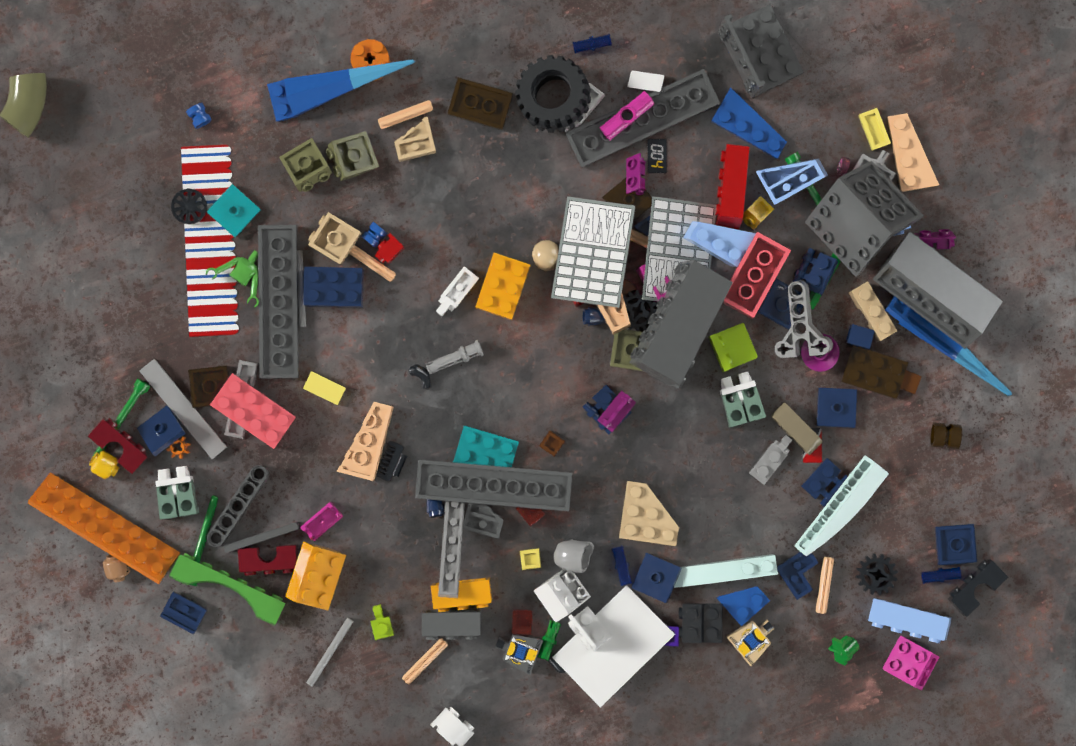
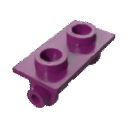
[626,153,646,195]
[914,229,956,250]
[597,390,636,432]

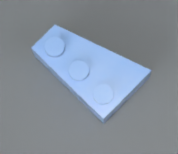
[756,159,828,205]
[683,221,756,267]

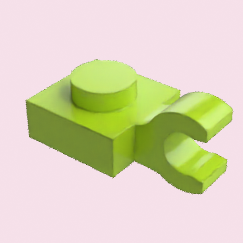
[370,604,394,640]

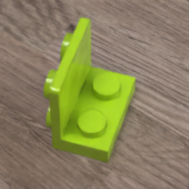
[708,323,758,372]

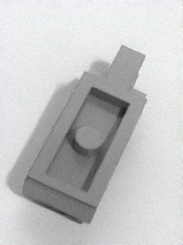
[749,435,792,485]

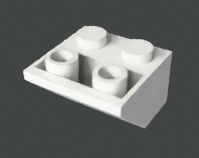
[534,569,591,622]

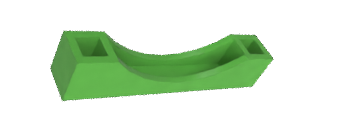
[169,553,285,626]

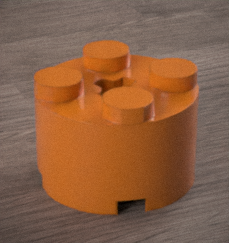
[350,39,390,81]

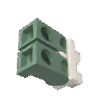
[720,372,766,428]
[155,466,200,520]

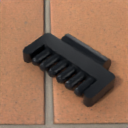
[376,441,407,481]

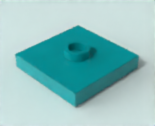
[207,184,261,238]

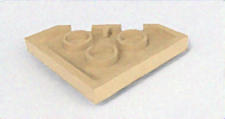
[619,481,679,546]

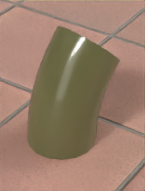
[0,73,47,138]

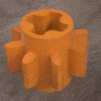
[166,436,191,459]

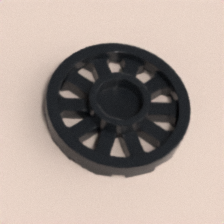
[171,188,207,225]

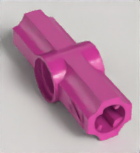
[600,91,655,141]

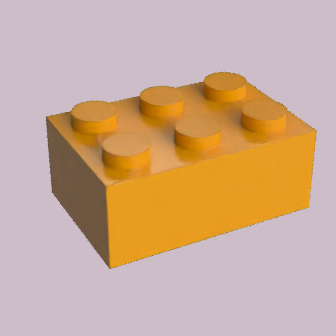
[475,253,530,320]
[285,541,346,610]
[431,577,492,612]

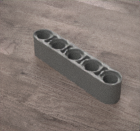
[207,465,269,547]

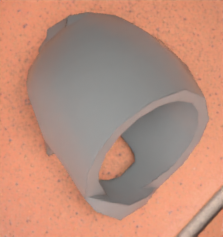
[554,539,594,573]

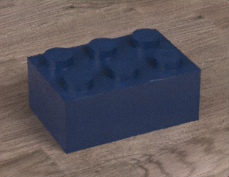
[303,267,364,308]

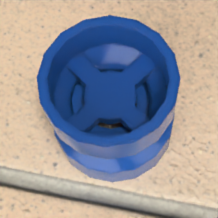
[186,103,212,129]
[361,222,388,248]

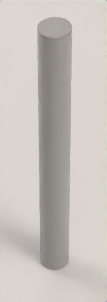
[297,250,306,327]
[306,617,354,687]

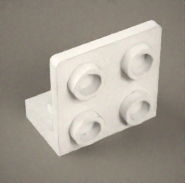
[568,606,612,651]

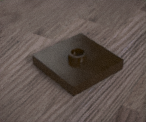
[602,178,652,221]
[188,365,228,408]

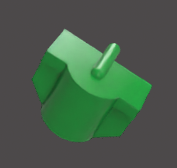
[828,635,859,666]

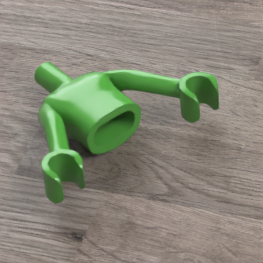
[206,250,259,308]

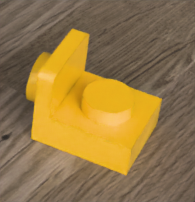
[743,196,774,230]

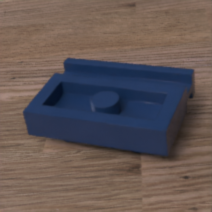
[160,591,208,635]

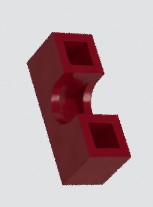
[88,417,148,474]
[238,544,298,576]

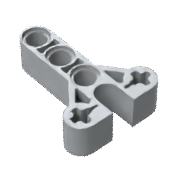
[775,280,833,358]

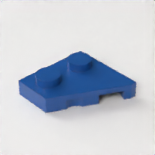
[717,586,770,626]

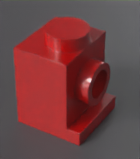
[375,233,405,264]

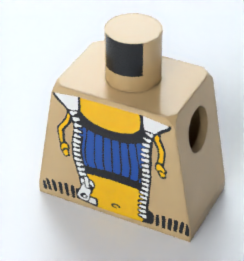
[726,620,774,666]

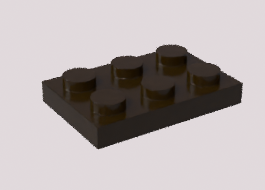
[447,77,513,130]
[841,345,908,399]

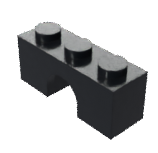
[948,560,1009,617]

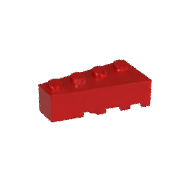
[715,144,750,230]

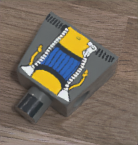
[495,633,543,675]

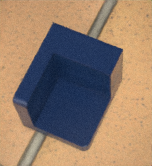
[845,324,875,350]

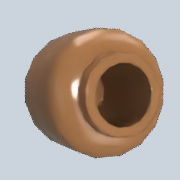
[103,554,130,582]

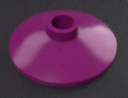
[801,333,840,372]

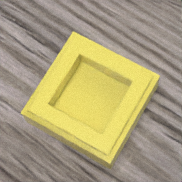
[520,548,541,570]

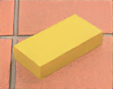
[858,108,891,151]
[303,371,346,405]

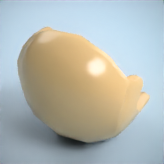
[532,240,559,271]

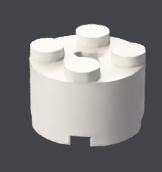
[430,707,474,746]

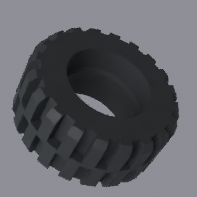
[515,55,591,133]

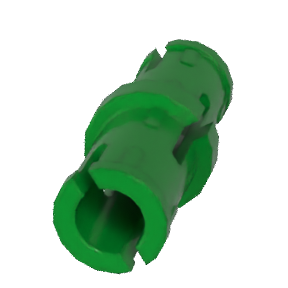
[537,620,562,661]

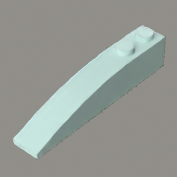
[794,455,889,556]
[674,554,778,588]

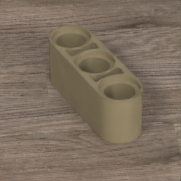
[771,403,823,455]

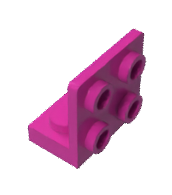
[883,636,940,691]

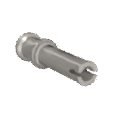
[425,339,484,375]

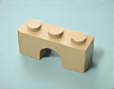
[848,281,897,342]

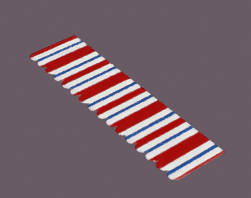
[181,145,239,337]

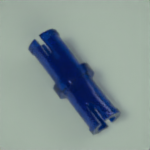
[572,34,612,54]
[612,546,632,586]
[921,567,962,584]

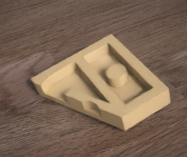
[394,116,436,162]

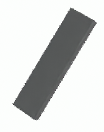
[223,522,301,553]

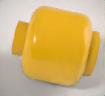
[89,451,119,479]

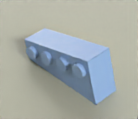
[868,598,952,643]

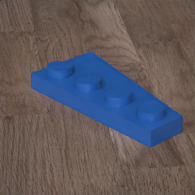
[711,87,787,159]

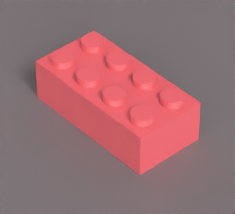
[723,232,791,319]
[210,373,296,449]

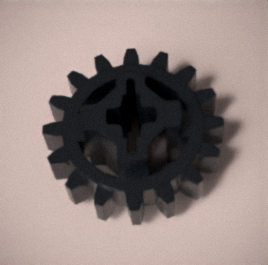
[623,290,657,331]
[855,553,898,595]

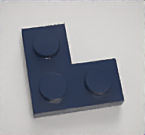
[777,552,818,600]

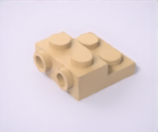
[308,212,361,265]

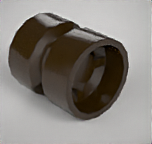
[930,422,962,449]

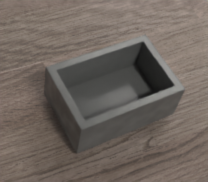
[422,609,481,640]

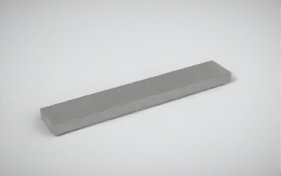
[140,359,227,459]
[438,501,465,598]

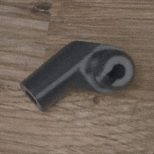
[409,364,432,389]

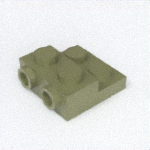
[326,131,379,181]
[279,138,333,192]
[610,329,644,372]

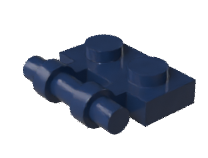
[792,248,839,295]
[583,385,632,435]
[801,458,848,507]

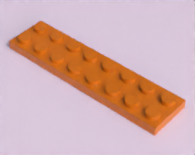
[28,472,180,584]

